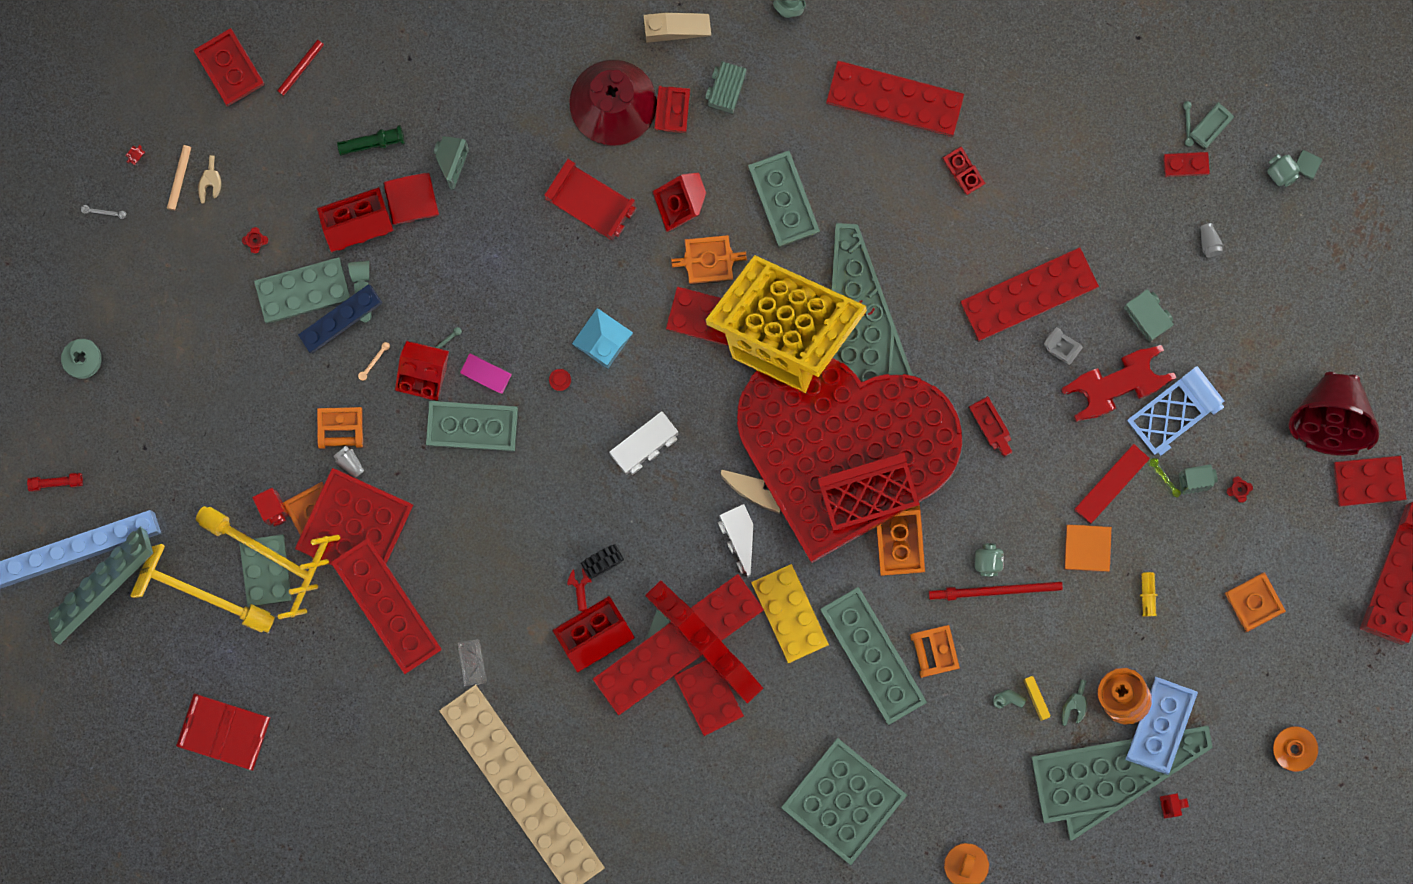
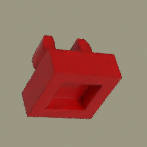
[1160,793,1189,819]

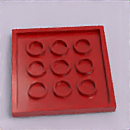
[295,468,414,566]

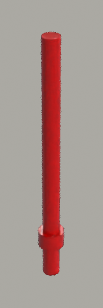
[929,582,1063,601]

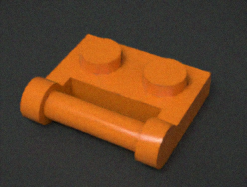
[317,407,363,449]
[910,625,960,678]

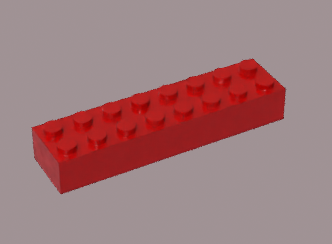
[592,574,764,716]

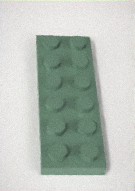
[48,526,153,645]
[820,587,927,725]

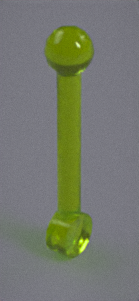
[1150,458,1181,498]

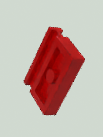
[654,86,690,133]

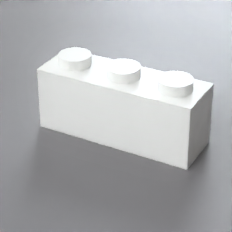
[609,411,679,475]

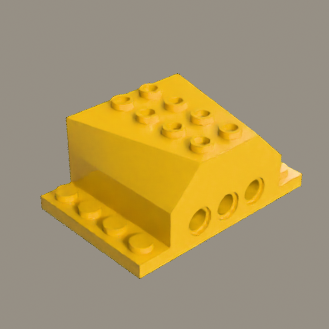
[706,255,867,393]

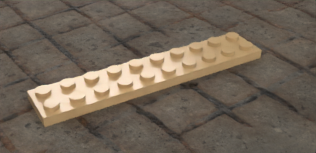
[439,685,605,884]

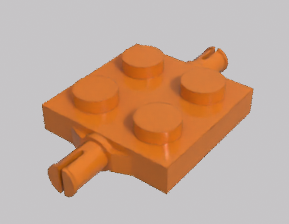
[671,235,747,284]

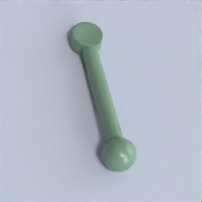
[1183,101,1194,147]
[434,327,462,349]

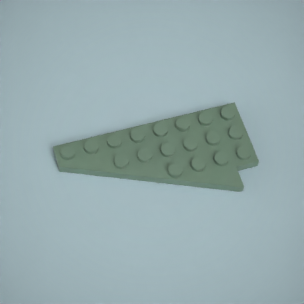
[832,223,913,383]
[1031,726,1213,841]

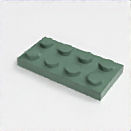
[748,151,820,248]
[254,257,350,324]
[426,401,518,452]

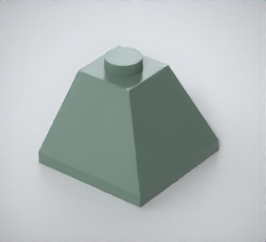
[433,136,469,190]

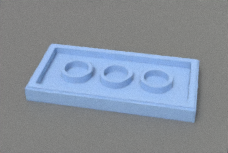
[1126,677,1198,775]

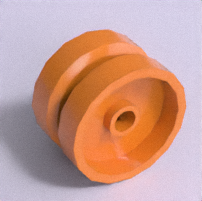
[1098,668,1152,725]

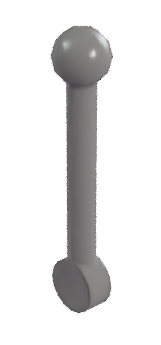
[81,205,126,219]

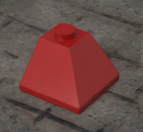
[652,172,706,232]

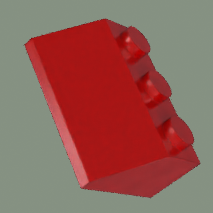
[317,187,394,252]
[552,596,635,673]

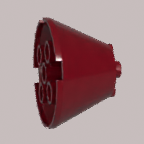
[569,60,657,146]
[1289,371,1380,456]

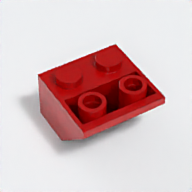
[395,341,449,401]

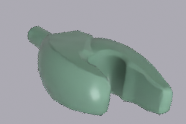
[1062,679,1087,726]

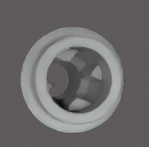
[1200,223,1224,258]
[333,445,364,478]

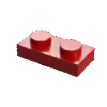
[1163,152,1210,177]

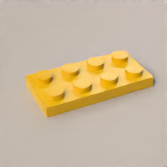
[751,564,829,664]

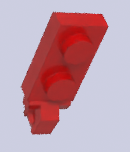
[968,396,1013,457]

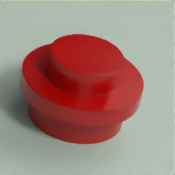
[125,145,145,166]
[549,369,571,391]

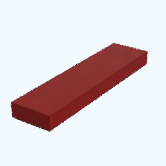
[1074,444,1150,524]

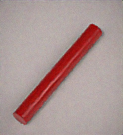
[277,40,324,96]

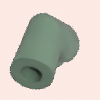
[993,689,1027,708]

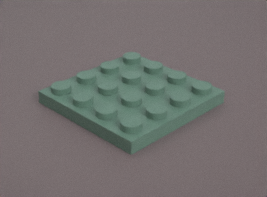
[781,738,907,865]

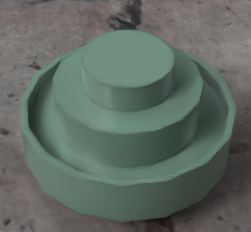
[773,0,806,18]

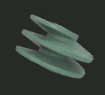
[61,339,102,379]

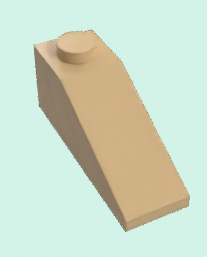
[644,13,711,43]

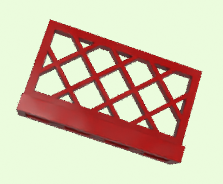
[818,453,920,531]

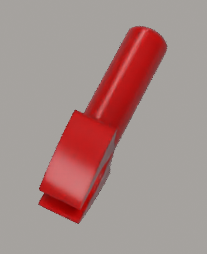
[567,568,592,611]

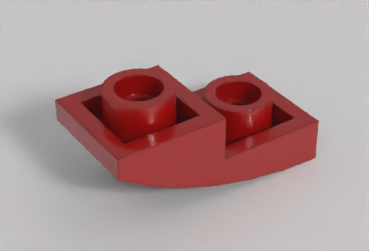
[942,146,986,195]

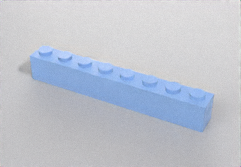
[0,510,161,589]

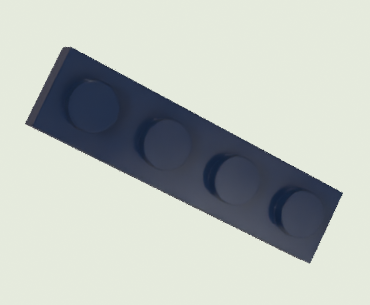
[298,284,382,353]

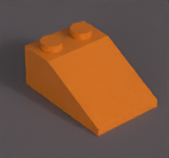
[877,502,925,576]

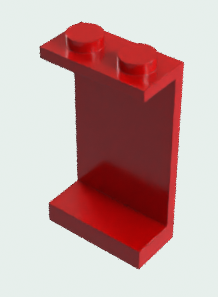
[544,159,636,240]

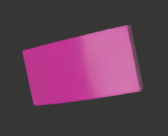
[460,353,512,394]

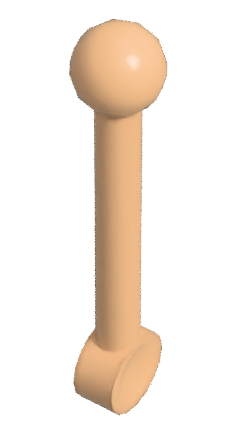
[358,342,390,381]

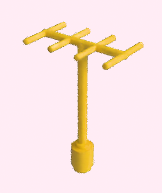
[196,506,340,619]
[130,544,275,633]

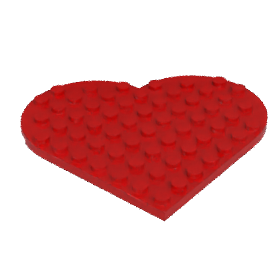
[737,358,962,563]

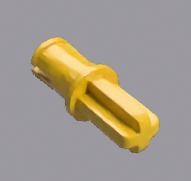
[1140,572,1158,616]

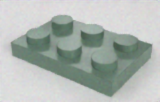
[239,534,293,607]

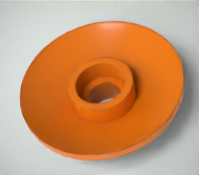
[1273,726,1318,772]

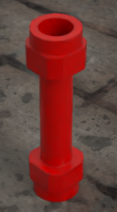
[27,473,83,491]

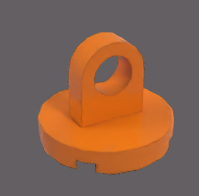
[944,843,989,884]

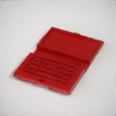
[176,694,270,771]

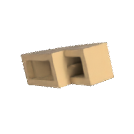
[721,470,781,514]

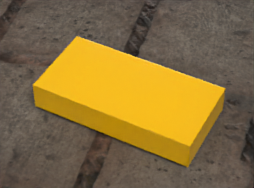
[1023,676,1051,721]

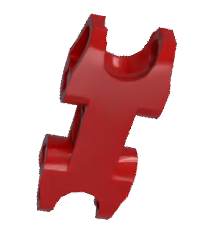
[1061,345,1176,422]

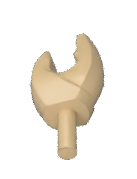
[198,155,221,204]

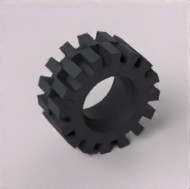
[580,544,624,579]

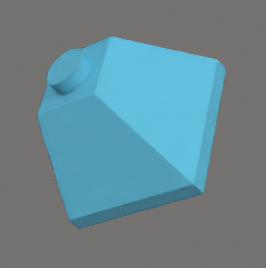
[572,308,633,369]

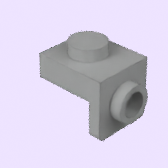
[1044,327,1083,365]

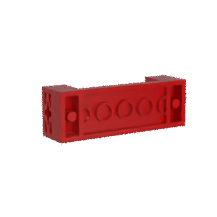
[1360,502,1413,645]

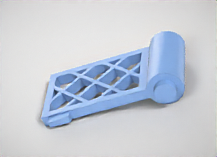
[1127,366,1225,456]

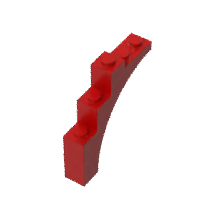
[645,580,763,704]

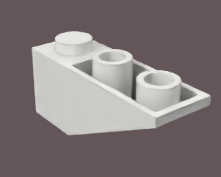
[718,504,753,578]

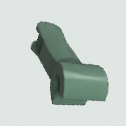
[348,260,372,322]

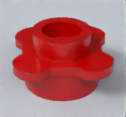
[242,227,268,254]
[1226,476,1253,503]

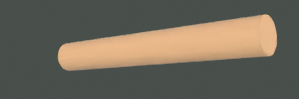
[167,145,191,211]

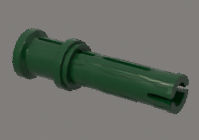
[337,125,405,156]

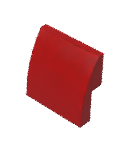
[383,173,439,225]

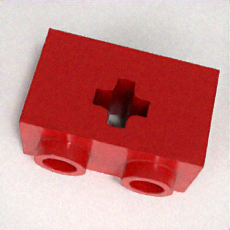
[252,488,289,527]

